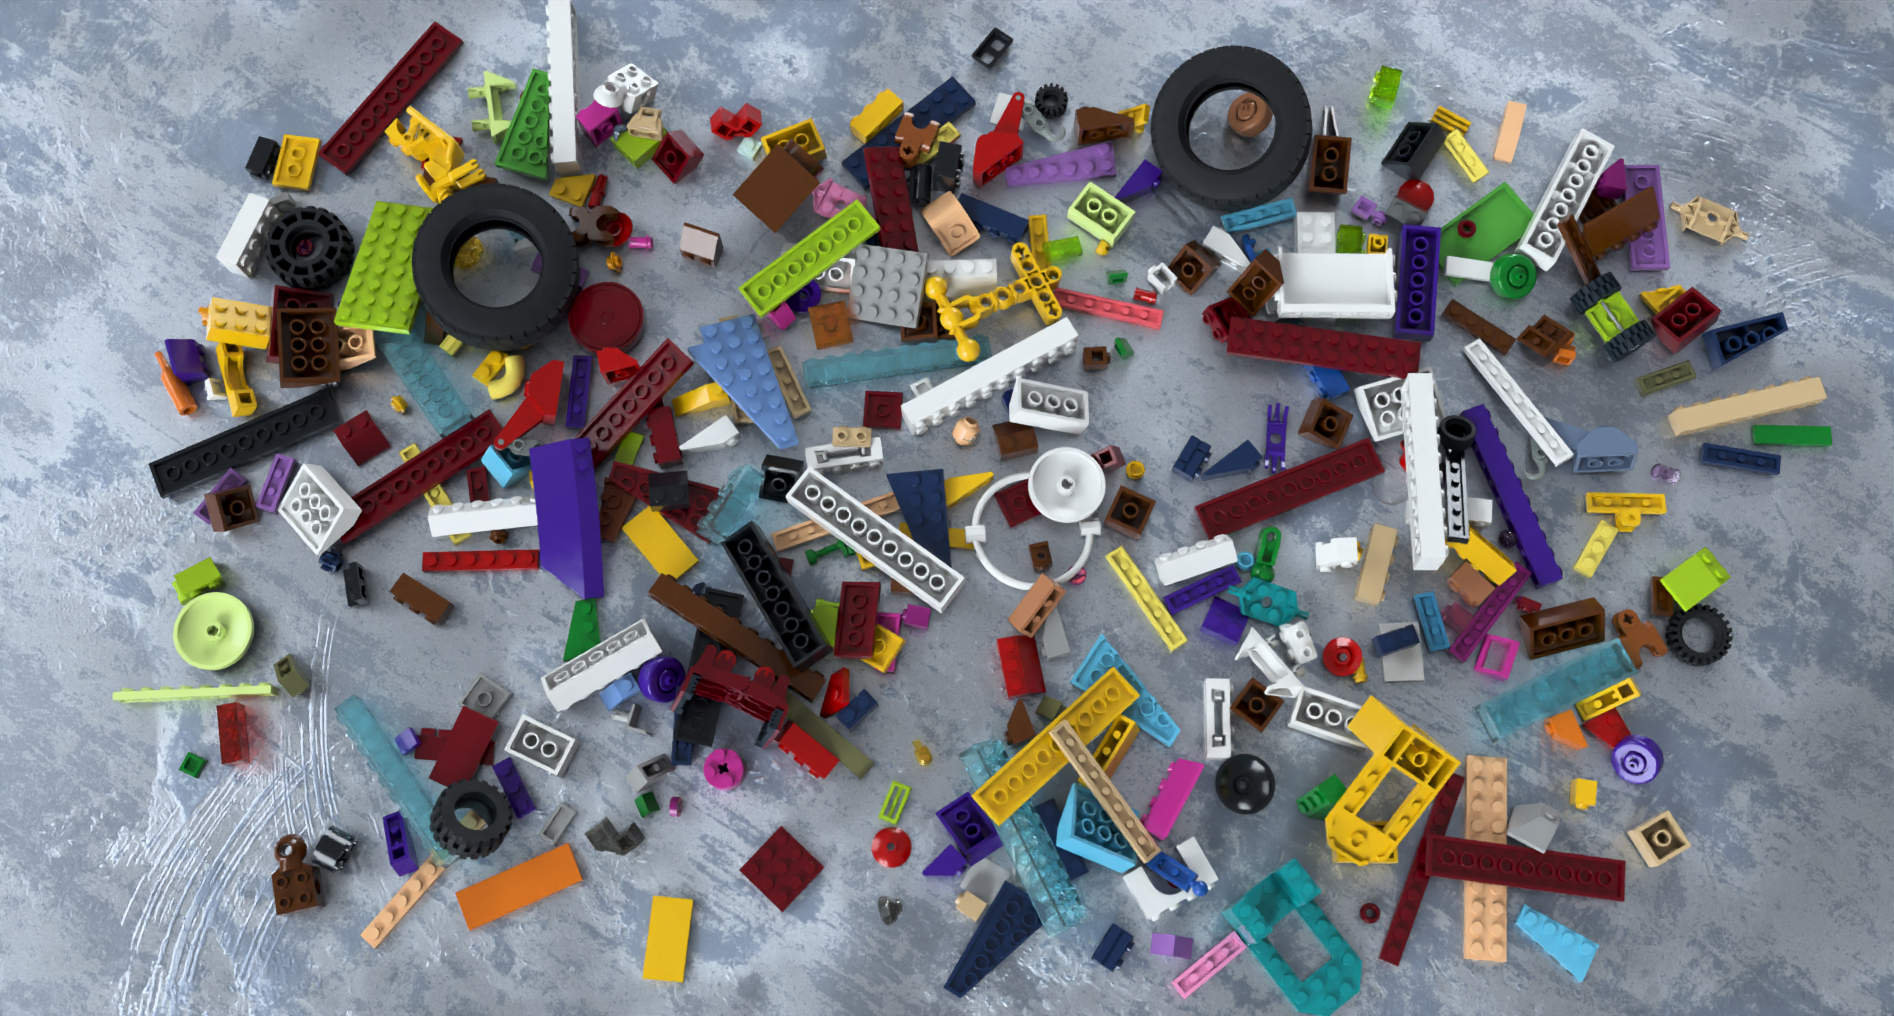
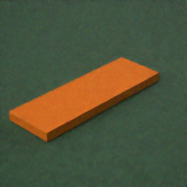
[455,843,584,931]

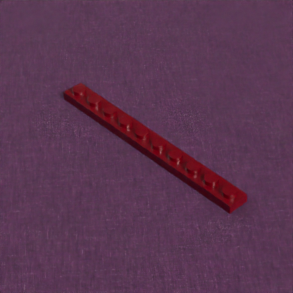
[1377,773,1465,966]

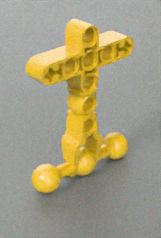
[924,242,1062,362]

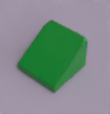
[1106,269,1128,285]
[1114,337,1134,360]

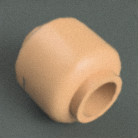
[952,416,980,446]

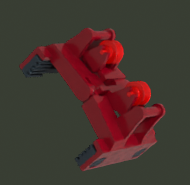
[670,645,790,749]

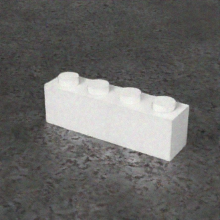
[1154,534,1238,586]

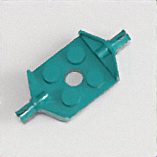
[1227,577,1309,627]

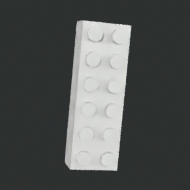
[1293,212,1337,325]
[541,618,662,712]

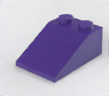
[935,791,1004,867]

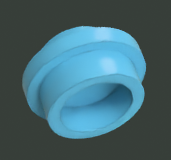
[1235,551,1255,571]

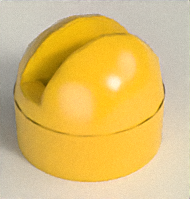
[1095,239,1110,256]

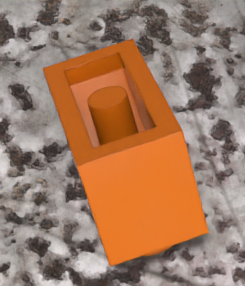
[1544,709,1588,750]

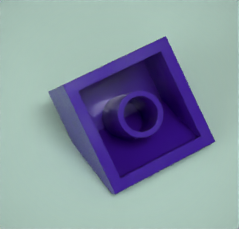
[164,339,211,386]
[1199,596,1249,647]
[922,844,968,878]

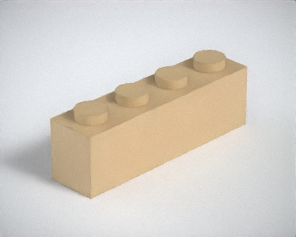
[1353,523,1399,606]

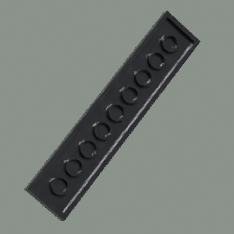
[149,388,343,499]

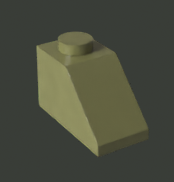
[274,653,310,697]

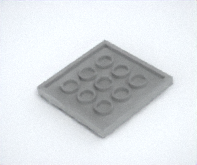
[846,244,930,329]

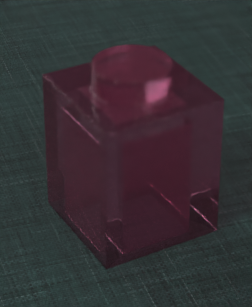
[1441,602,1474,635]

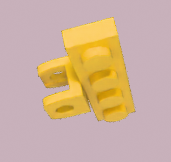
[1585,492,1667,532]

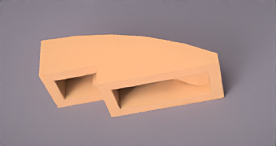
[1493,101,1527,163]

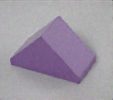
[1150,933,1193,959]

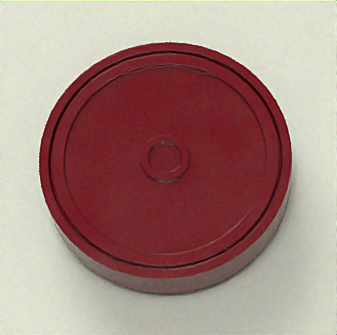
[568,282,646,356]

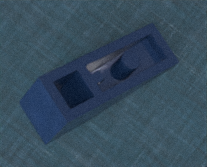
[1201,440,1263,481]

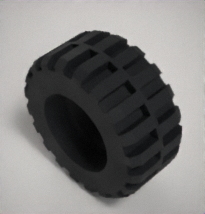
[430,778,513,860]

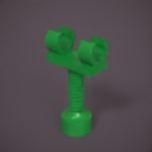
[805,538,857,566]

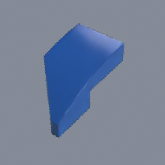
[1242,234,1257,263]

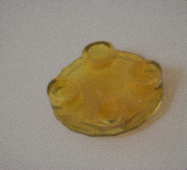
[454,236,483,269]

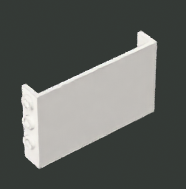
[1273,247,1397,319]

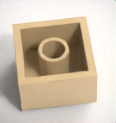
[1627,810,1692,868]

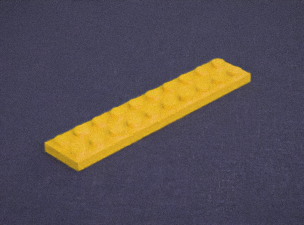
[971,667,1140,826]

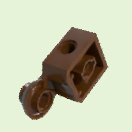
[271,834,325,916]

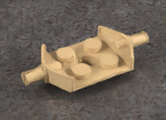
[1669,196,1750,246]

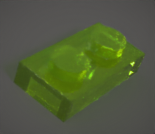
[1042,236,1083,262]

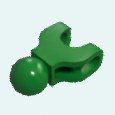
[1250,527,1281,583]

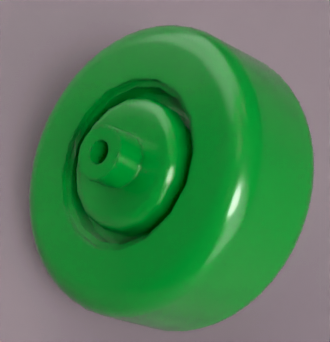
[1490,254,1537,299]

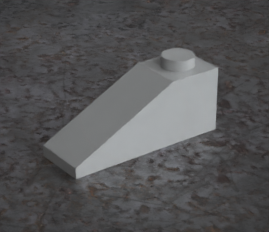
[1039,605,1071,662]

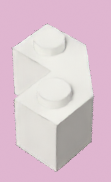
[1314,537,1358,573]

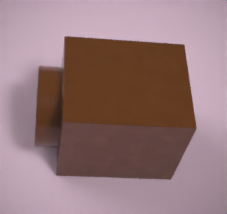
[733,138,824,233]

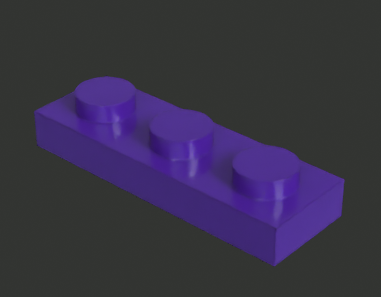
[492,757,537,819]

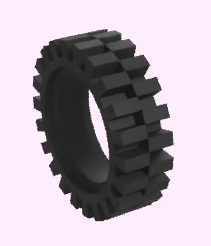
[1665,604,1733,666]

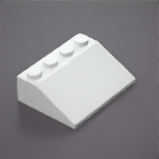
[1353,366,1447,442]
[277,463,362,556]

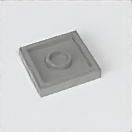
[457,672,513,719]

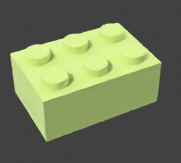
[1067,182,1135,248]

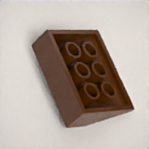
[1582,186,1660,261]
[277,308,340,388]

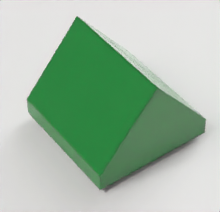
[634,791,660,818]

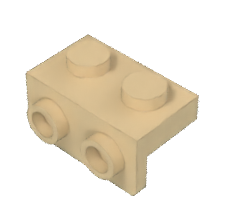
[832,426,872,448]

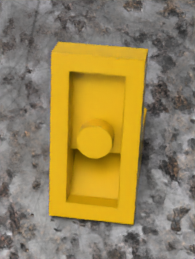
[1118,103,1150,133]

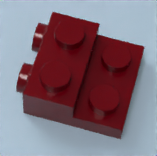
[1202,297,1251,344]

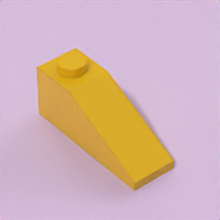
[672,382,731,418]
[945,472,994,511]
[1575,677,1643,721]

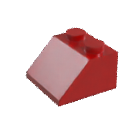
[596,347,640,384]

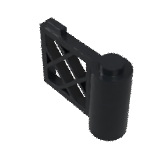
[904,164,932,207]

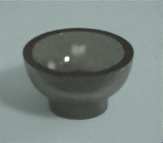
[878,896,903,926]

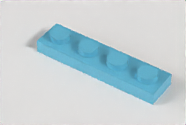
[1221,198,1297,234]

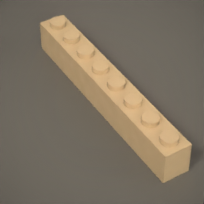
[1668,376,1827,437]

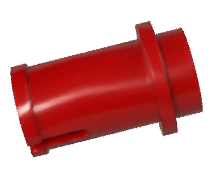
[1133,287,1158,305]

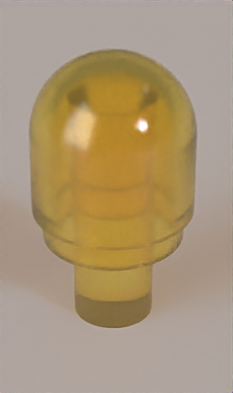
[912,739,933,766]

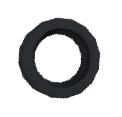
[1437,415,1476,451]

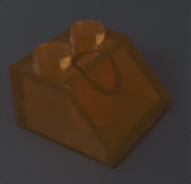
[808,300,853,350]

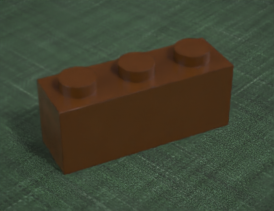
[389,573,455,625]

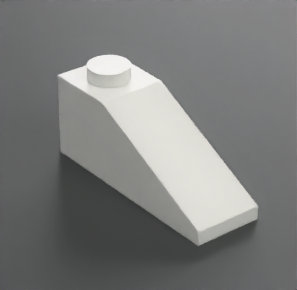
[1202,226,1251,273]
[679,415,741,455]

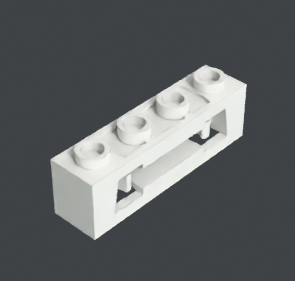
[805,437,884,475]
[1203,678,1234,760]

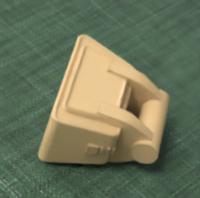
[627,106,663,141]

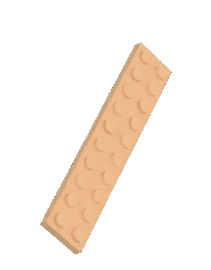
[1463,755,1507,962]

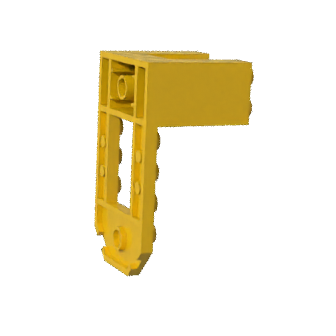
[1325,695,1461,866]

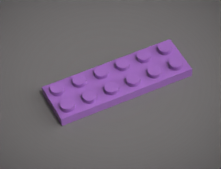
[1623,165,1670,270]

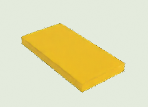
[622,506,700,580]
[642,896,694,983]

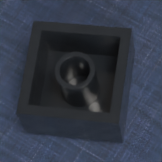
[933,141,965,194]

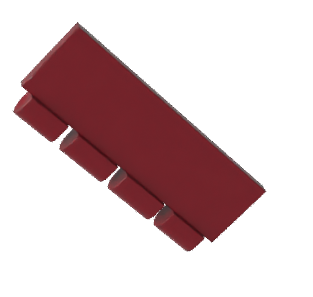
[414,727,496,766]

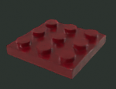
[739,826,825,913]

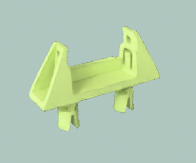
[467,71,516,144]

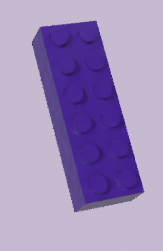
[1392,225,1441,342]

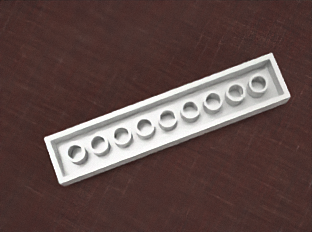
[546,0,583,177]
[901,317,1078,435]
[1401,373,1449,570]
[785,466,965,613]

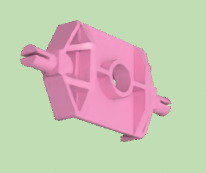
[811,178,876,221]

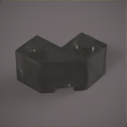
[585,816,645,856]

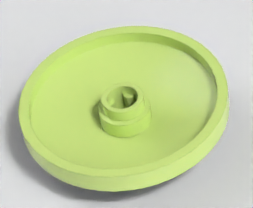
[173,592,254,670]

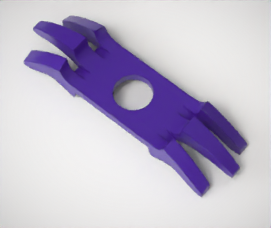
[1264,403,1289,474]

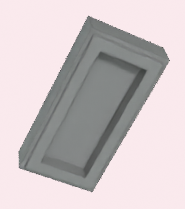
[538,801,578,846]

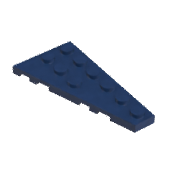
[886,469,952,568]
[943,880,1057,998]

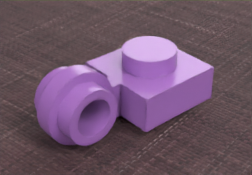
[1351,196,1387,226]

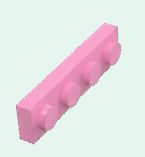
[1171,931,1247,999]

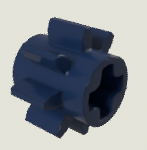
[319,549,344,574]

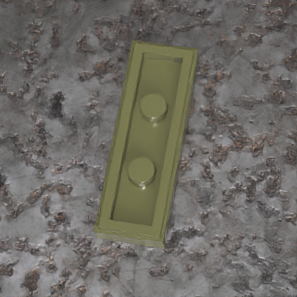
[1635,360,1697,396]

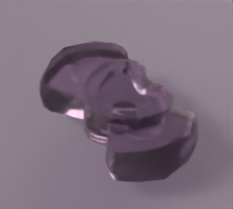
[1651,463,1681,484]

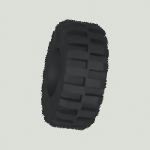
[265,206,355,291]

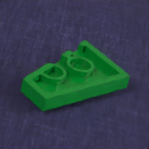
[563,598,601,662]

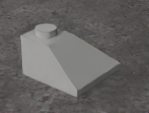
[1507,803,1561,854]

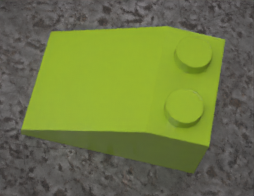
[1660,546,1731,612]

